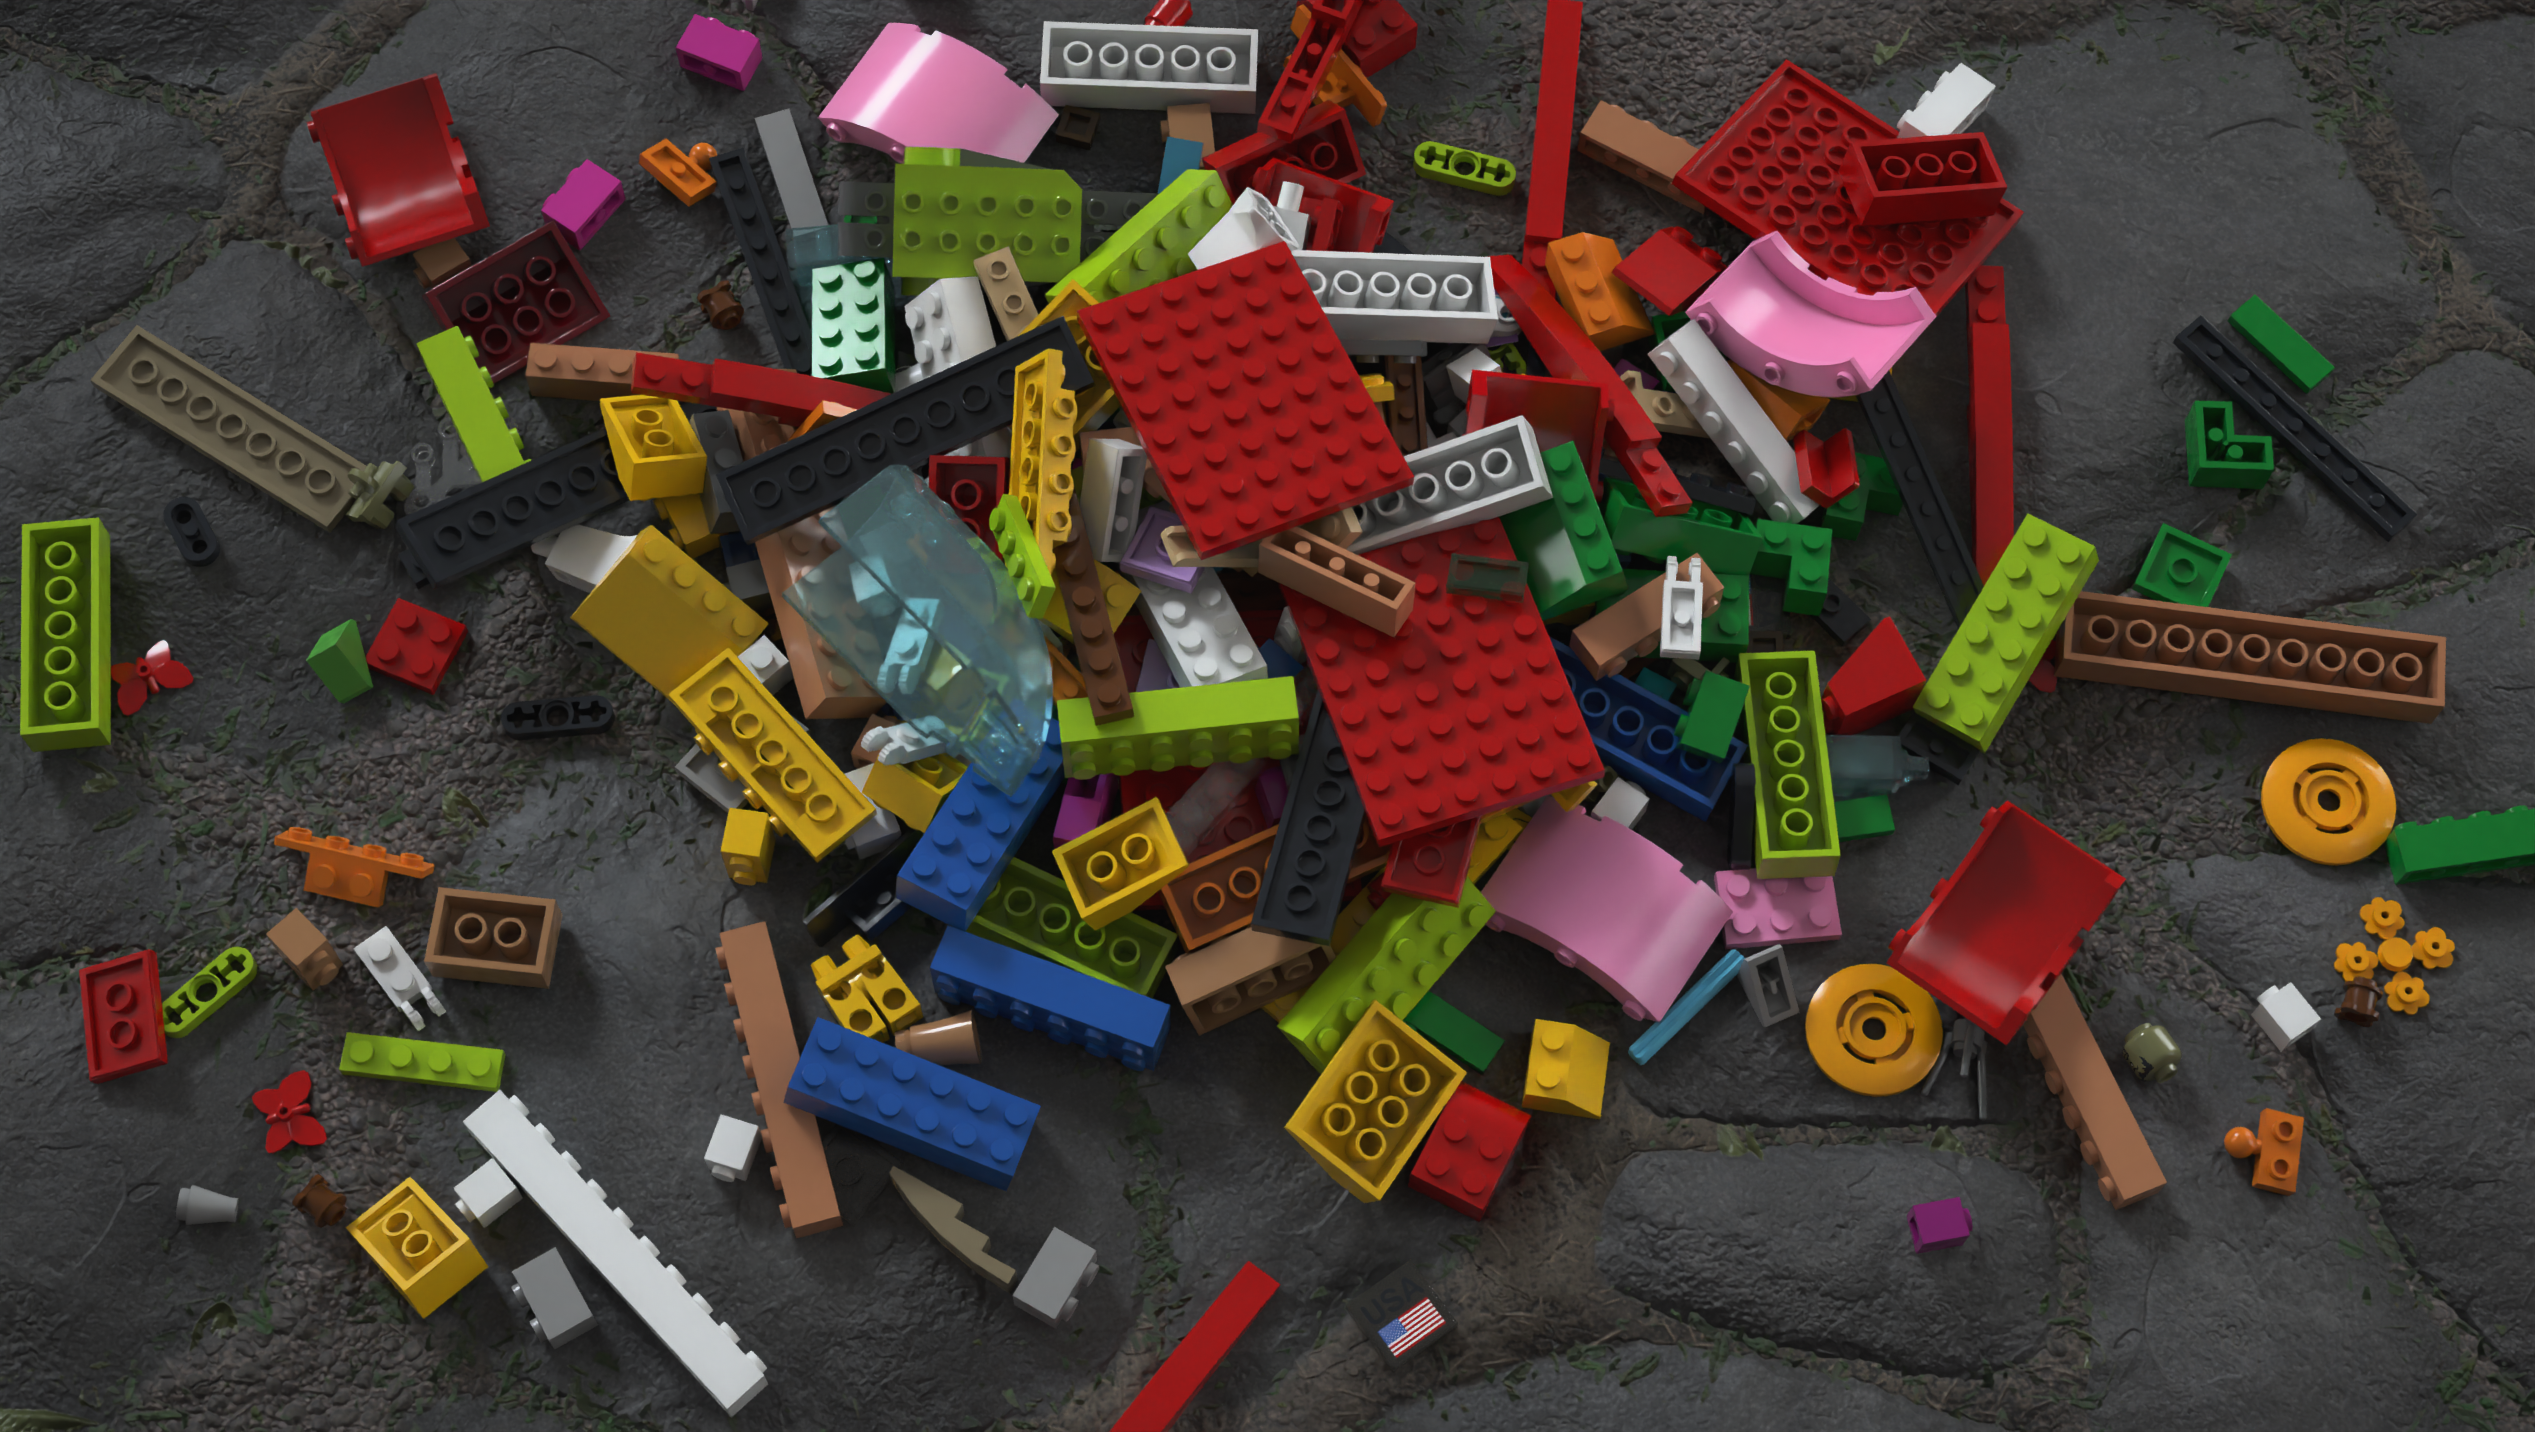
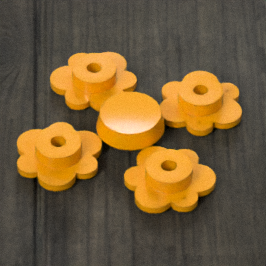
[2333,897,2455,1015]

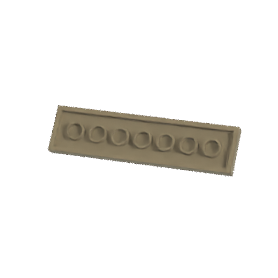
[90,325,367,533]

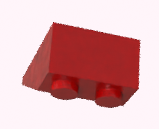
[1611,226,1728,316]
[927,455,1011,573]

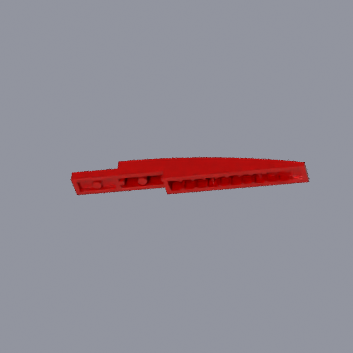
[1257,0,1364,143]
[1522,0,1583,299]
[1487,254,1693,517]
[1965,265,2014,586]
[631,352,891,427]
[1109,1261,1281,1432]

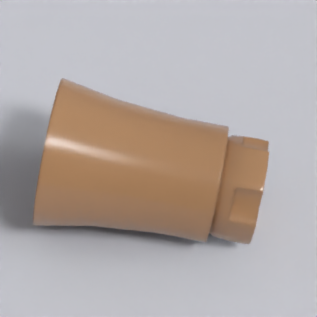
[895,1010,982,1066]

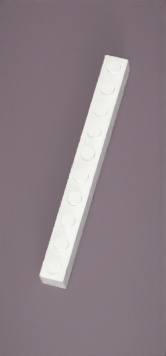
[463,1090,768,1418]

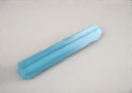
[1628,949,1745,1065]

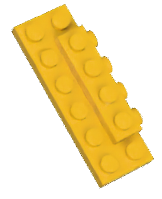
[1004,348,1077,592]
[668,647,877,863]

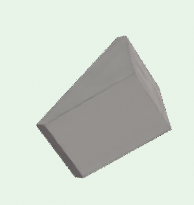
[1737,944,1800,1027]

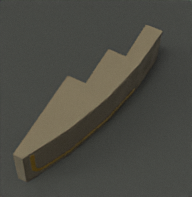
[889,1166,1018,1294]

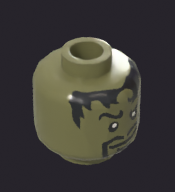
[2122,1023,2182,1083]

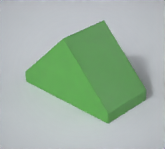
[306,619,373,704]

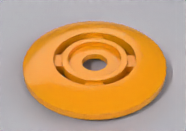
[2261,738,2396,866]
[1805,964,1943,1097]

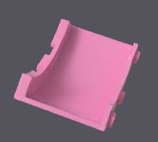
[818,23,1059,164]
[1685,231,1936,397]
[1481,796,1733,1022]

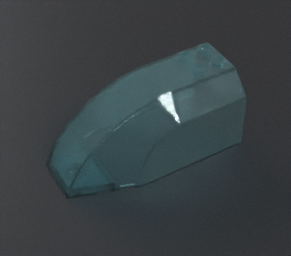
[781,465,1053,797]

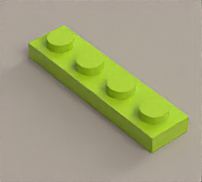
[989,494,1056,619]
[339,1032,506,1092]

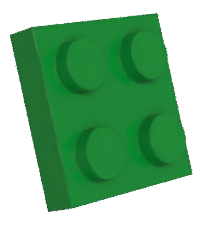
[2132,523,2232,607]

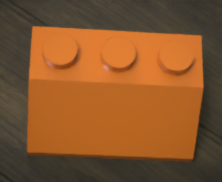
[1545,232,1654,351]

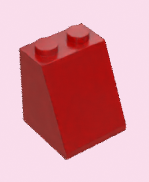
[1821,616,1926,744]

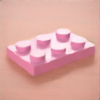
[1714,868,1842,950]

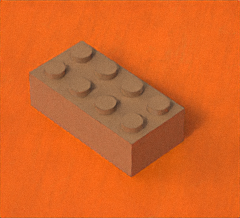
[1165,924,1336,1036]

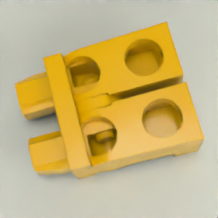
[811,935,923,1043]

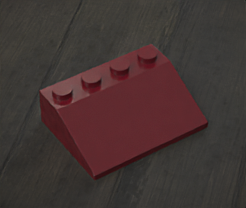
[422,220,610,383]

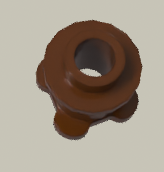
[697,280,744,330]
[2334,977,2383,1027]
[292,1174,347,1228]

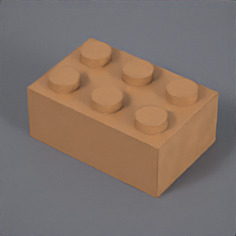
[424,887,562,989]

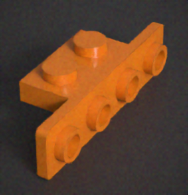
[1283,4,1387,127]
[274,827,434,908]

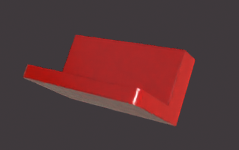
[1793,428,1860,509]

